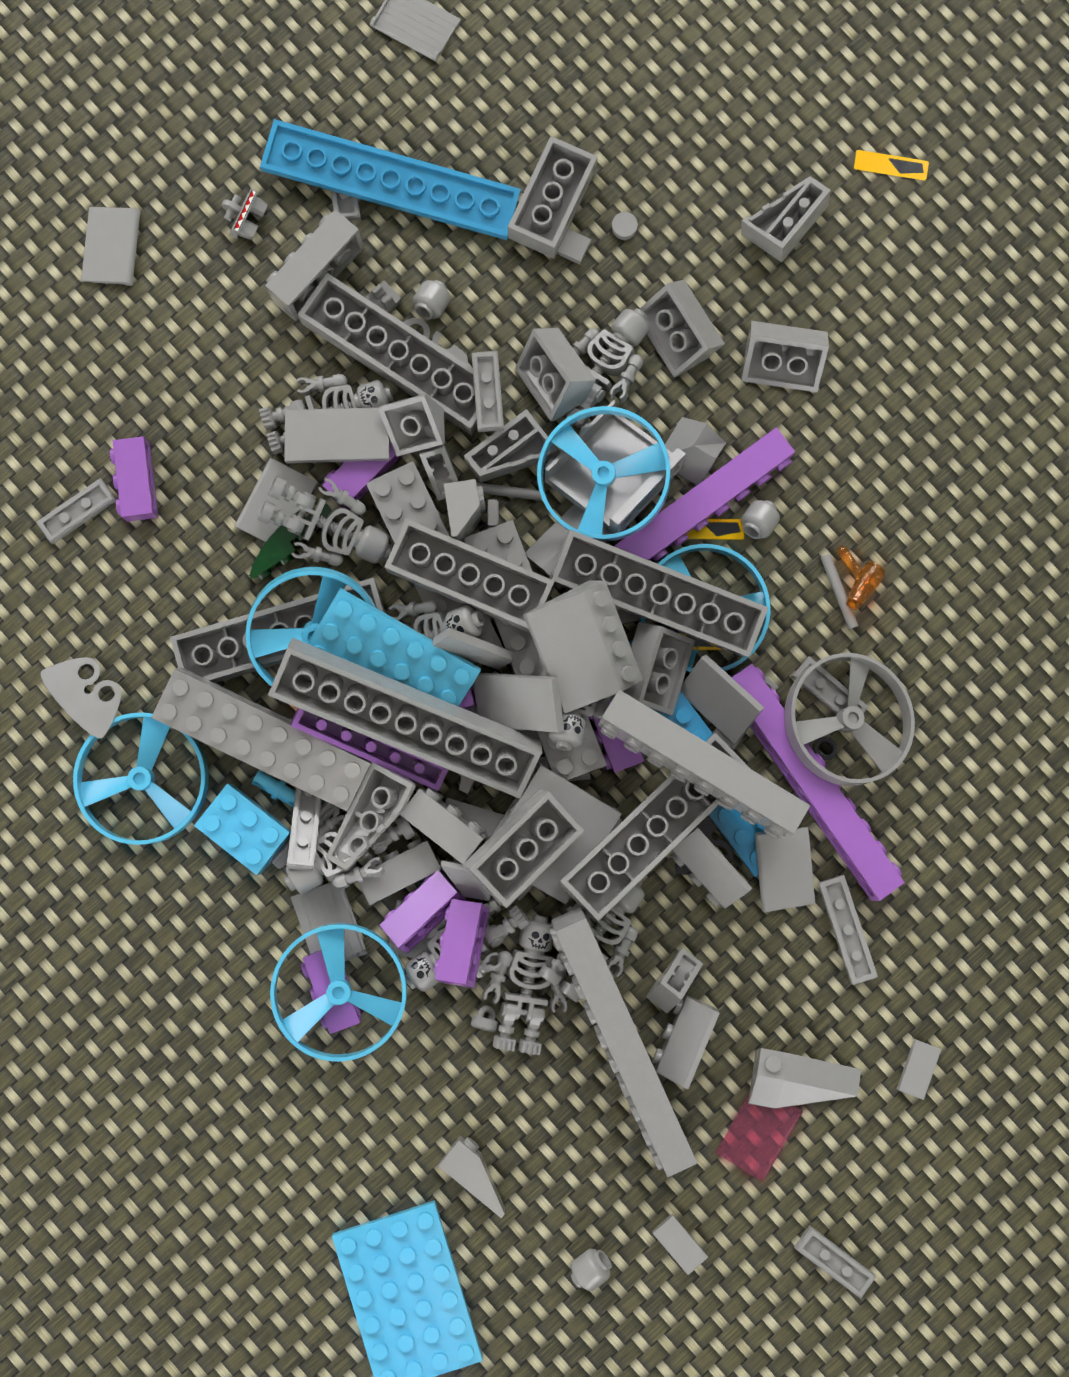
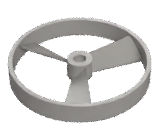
[784,653,915,786]

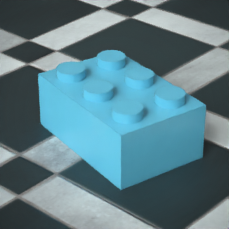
[194,784,291,875]

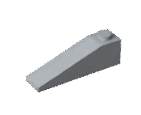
[325,762,416,870]
[748,1048,861,1108]

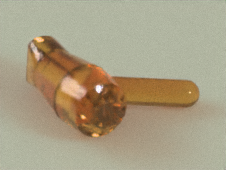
[837,546,885,610]

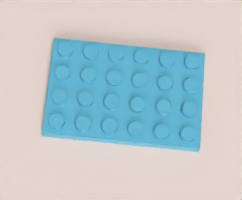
[308,588,481,706]
[332,1200,483,1377]

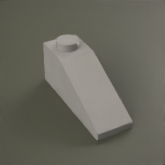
[439,1135,505,1218]

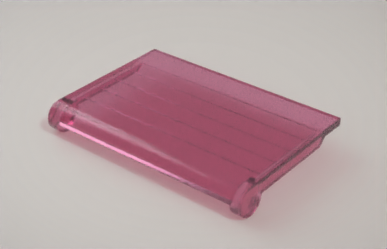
[715,1093,803,1182]

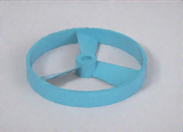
[537,406,671,541]
[640,544,770,674]
[246,567,376,686]
[73,713,209,845]
[270,923,407,1062]

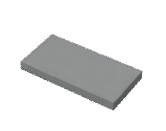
[285,408,390,463]
[474,673,564,733]

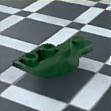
[249,504,332,581]

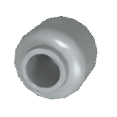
[412,280,450,320]
[741,500,780,539]
[571,1248,612,1291]

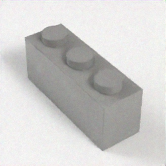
[358,838,443,905]

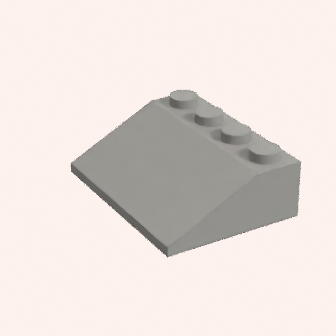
[523,581,643,714]

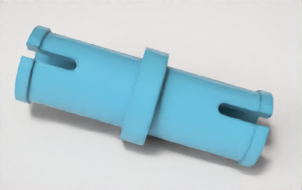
[251,770,296,808]

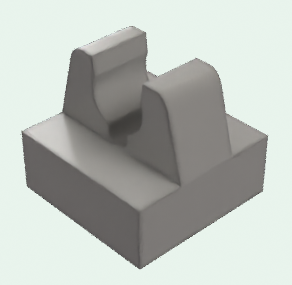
[365,280,402,313]

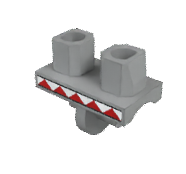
[221,188,268,240]

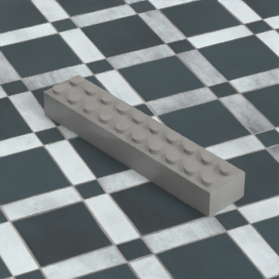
[464,520,607,781]
[268,638,542,798]
[549,907,698,1177]

